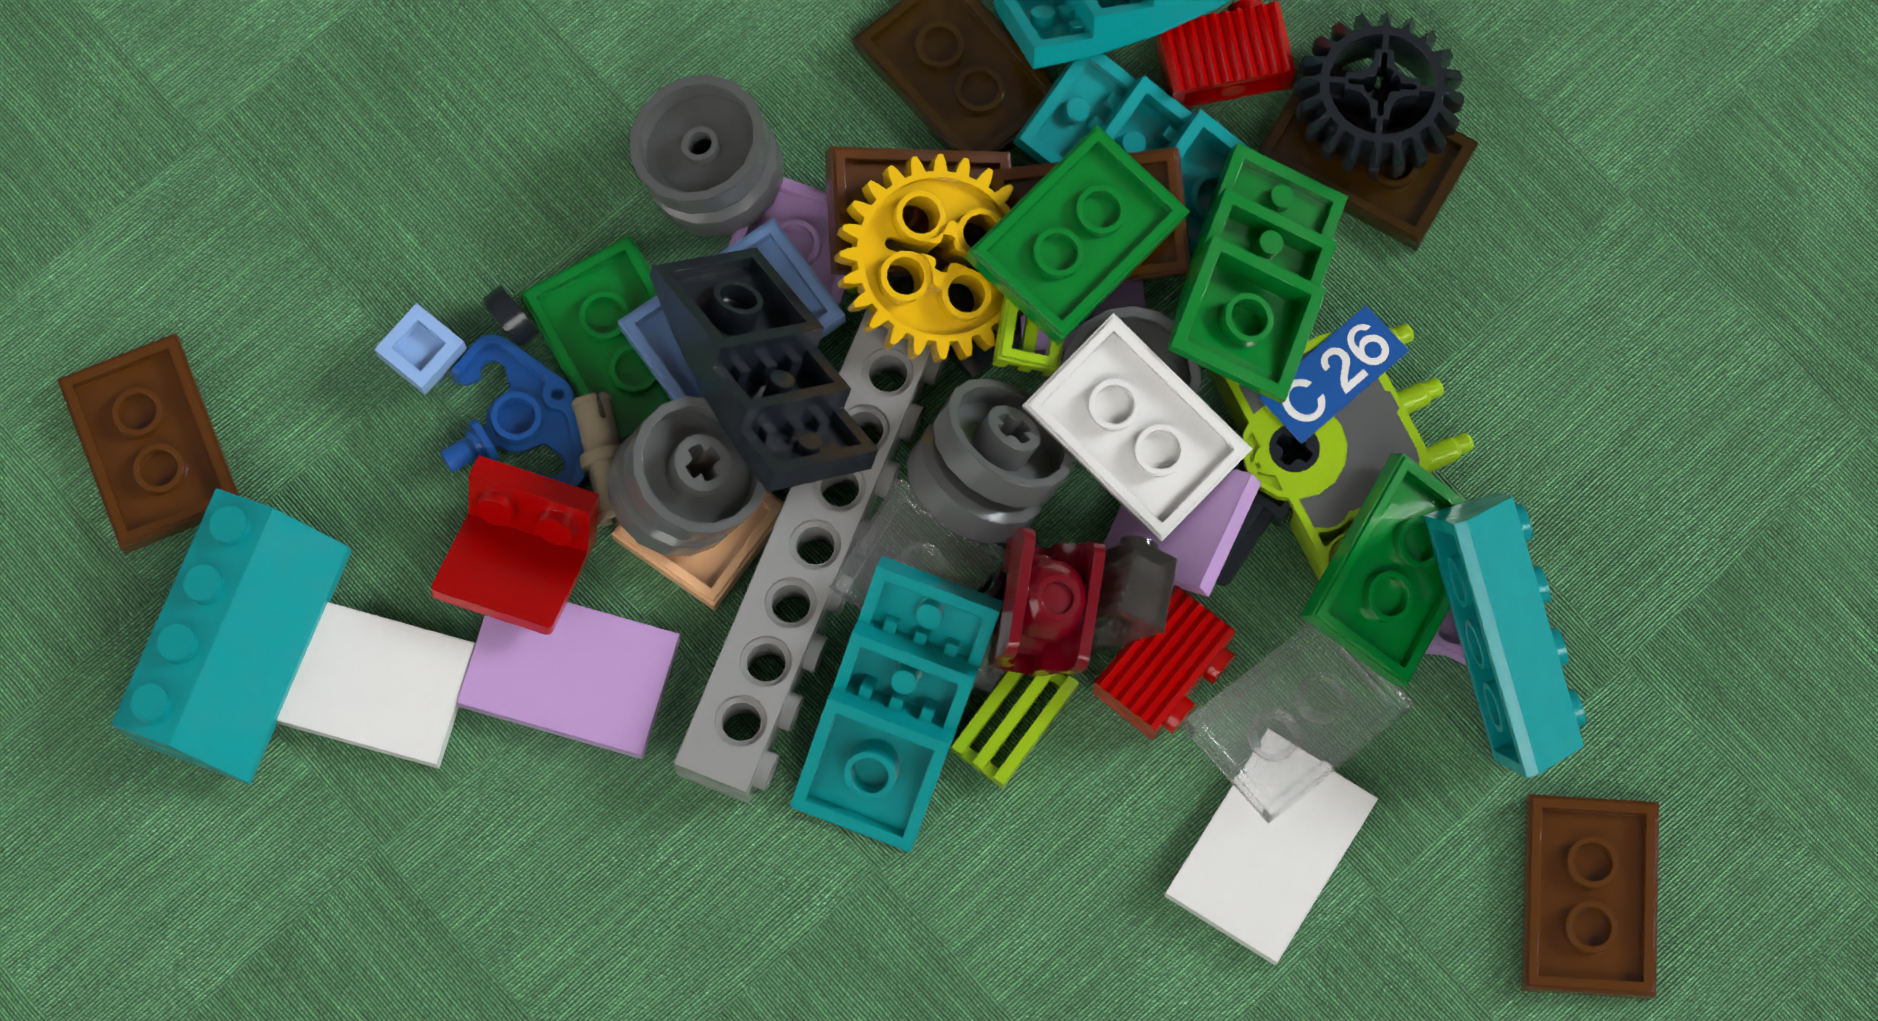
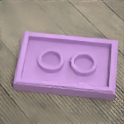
[456,602,681,759]

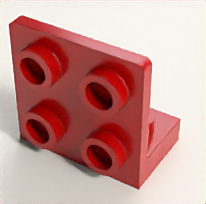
[431,456,600,635]

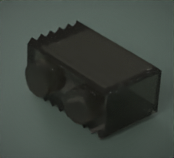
[1091,535,1178,655]

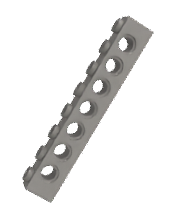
[673,309,948,804]

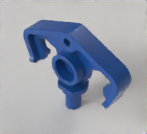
[439,334,586,489]

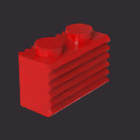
[1155,0,1296,108]
[1092,584,1236,741]

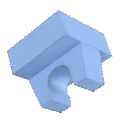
[374,303,467,395]

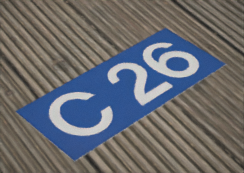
[1258,305,1409,444]

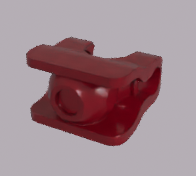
[987,527,1106,676]

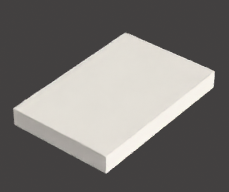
[1022,313,1252,542]
[277,602,476,769]
[1165,730,1378,966]

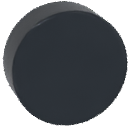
[483,284,540,347]

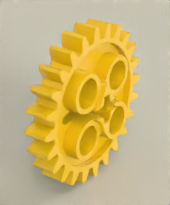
[834,154,1024,363]

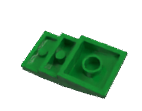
[1167,143,1348,404]

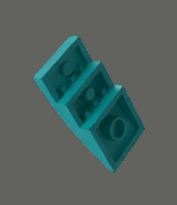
[994,0,1231,69]
[1012,53,1249,258]
[790,556,1003,853]

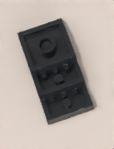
[649,247,879,492]

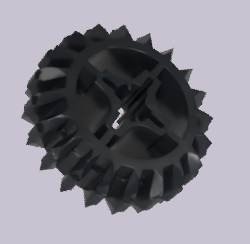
[1294,11,1464,180]

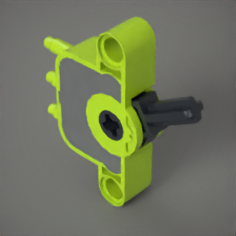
[1206,323,1474,587]

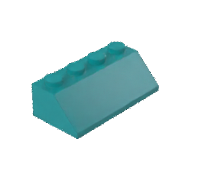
[111,488,352,785]
[1424,493,1586,778]

